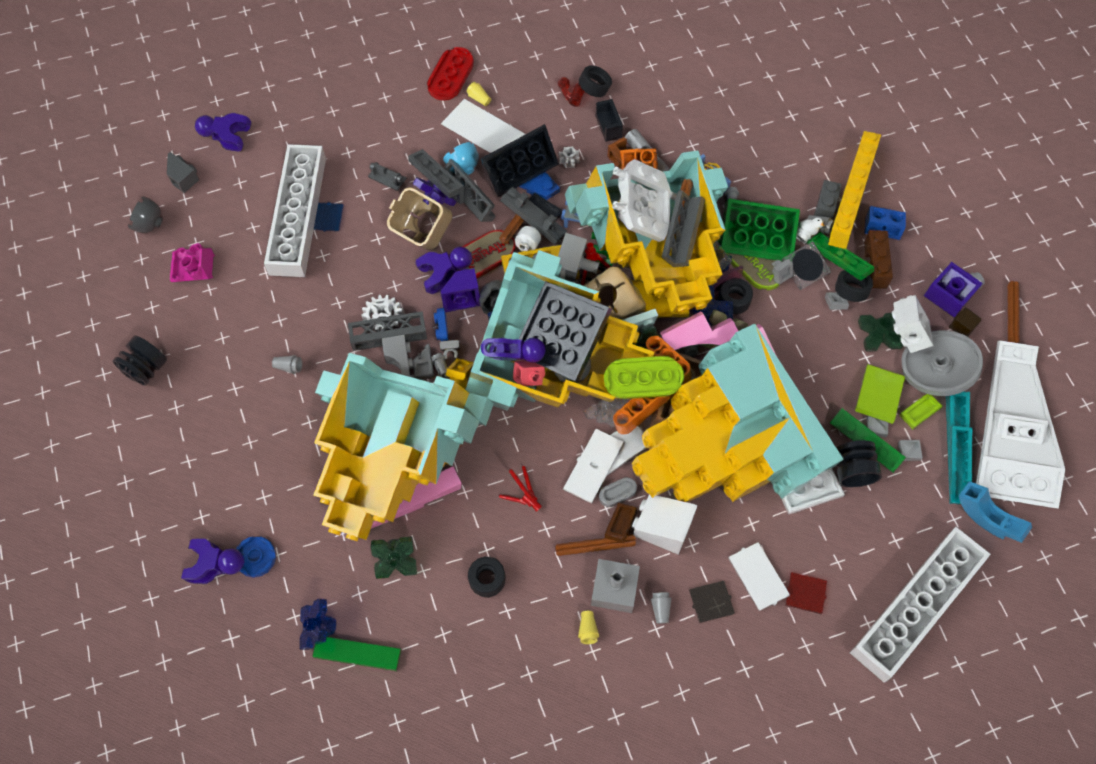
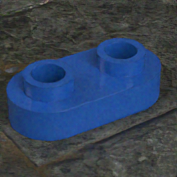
[434,308,449,341]

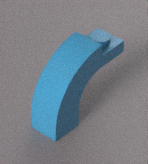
[959,481,1032,543]

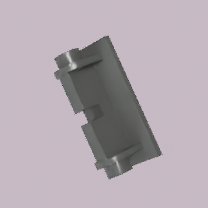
[368,162,407,191]

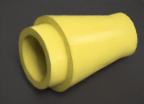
[466,82,491,106]
[578,611,599,644]

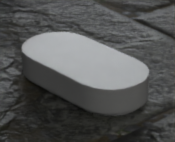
[599,477,637,507]

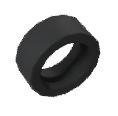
[579,65,612,97]
[835,270,873,302]

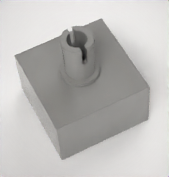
[558,233,600,283]
[591,559,640,613]

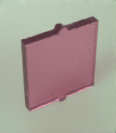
[709,265,744,294]

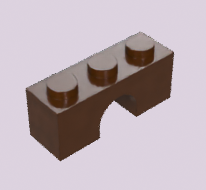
[864,230,893,289]

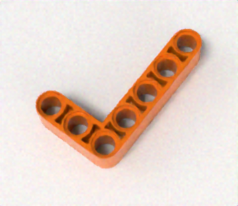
[613,336,692,435]

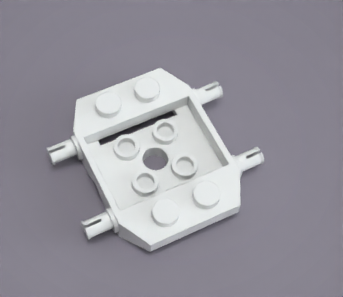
[612,159,677,242]

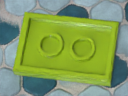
[855,364,905,424]

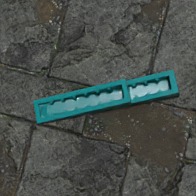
[946,391,972,505]

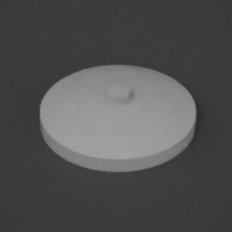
[902,330,983,396]

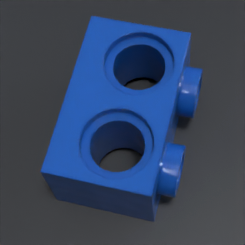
[864,206,906,240]

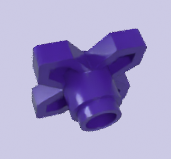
[413,177,456,206]

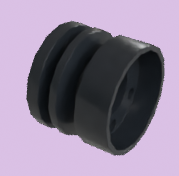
[112,336,167,386]
[836,440,882,488]

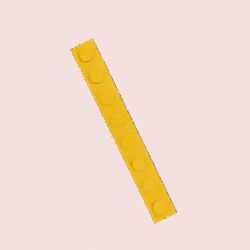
[828,131,881,249]

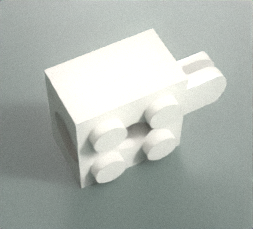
[892,295,933,353]

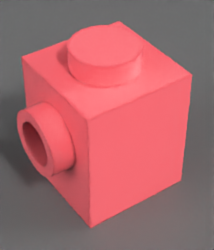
[513,360,545,386]

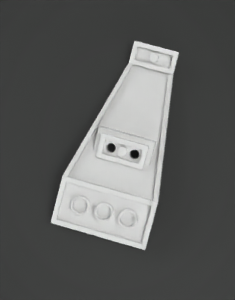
[976,341,1065,509]

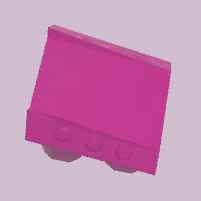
[170,243,215,282]

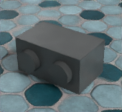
[814,180,842,219]

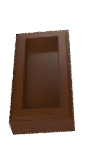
[605,502,637,543]

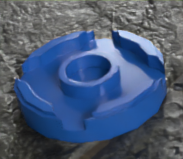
[236,536,276,578]

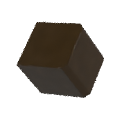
[949,307,982,337]

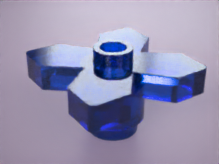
[299,598,337,650]

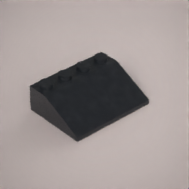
[481,124,559,197]

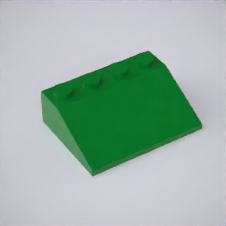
[720,199,800,262]

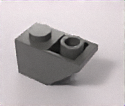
[167,152,199,193]

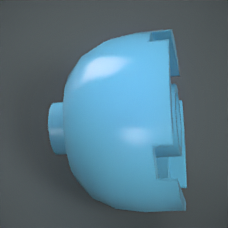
[443,142,479,175]

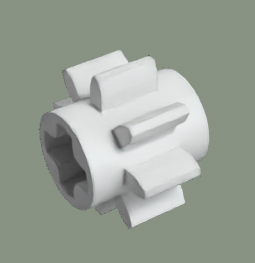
[559,146,580,168]

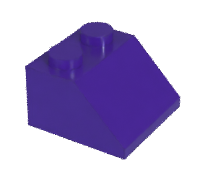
[924,262,983,318]
[441,269,480,312]

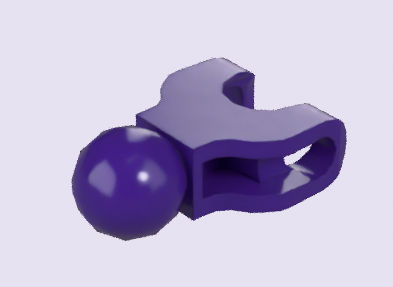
[195,113,252,152]
[416,246,472,294]
[481,337,546,363]
[181,538,244,584]

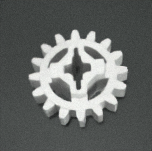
[361,295,403,332]

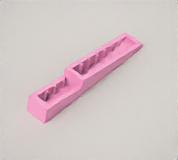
[371,466,461,529]

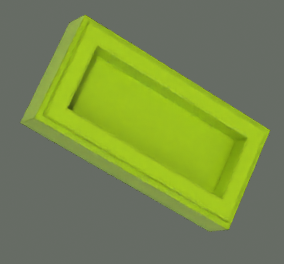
[899,394,942,430]

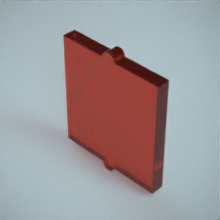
[785,572,827,615]

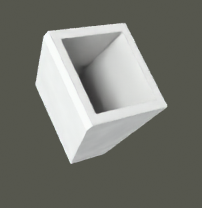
[631,494,697,555]

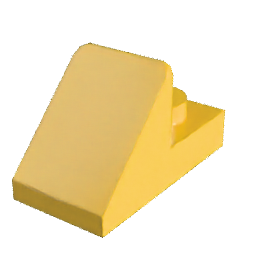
[446,358,474,389]

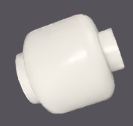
[515,226,541,251]

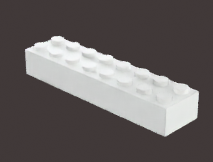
[264,144,326,277]
[850,527,991,683]

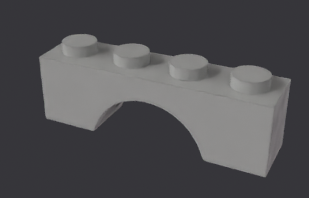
[382,335,415,378]

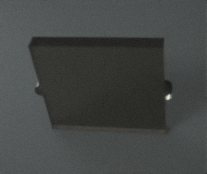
[689,581,735,623]

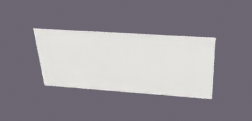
[441,99,525,153]

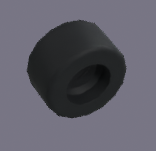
[718,278,753,315]
[468,556,506,598]

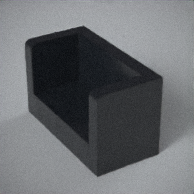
[595,99,623,142]

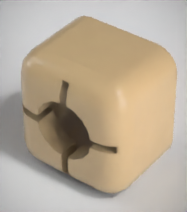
[387,188,453,250]
[584,267,646,320]

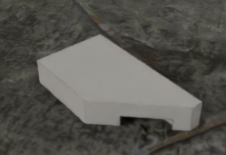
[413,344,434,380]

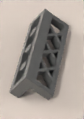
[408,149,464,204]
[444,159,496,222]
[662,190,705,267]
[348,311,427,351]

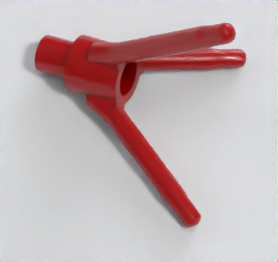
[580,242,611,286]
[499,466,542,512]

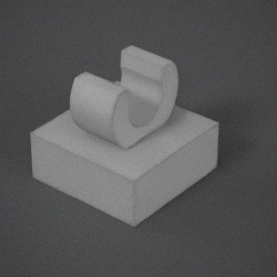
[772,259,793,285]
[440,340,460,359]

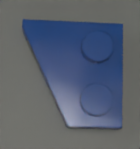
[519,172,560,200]

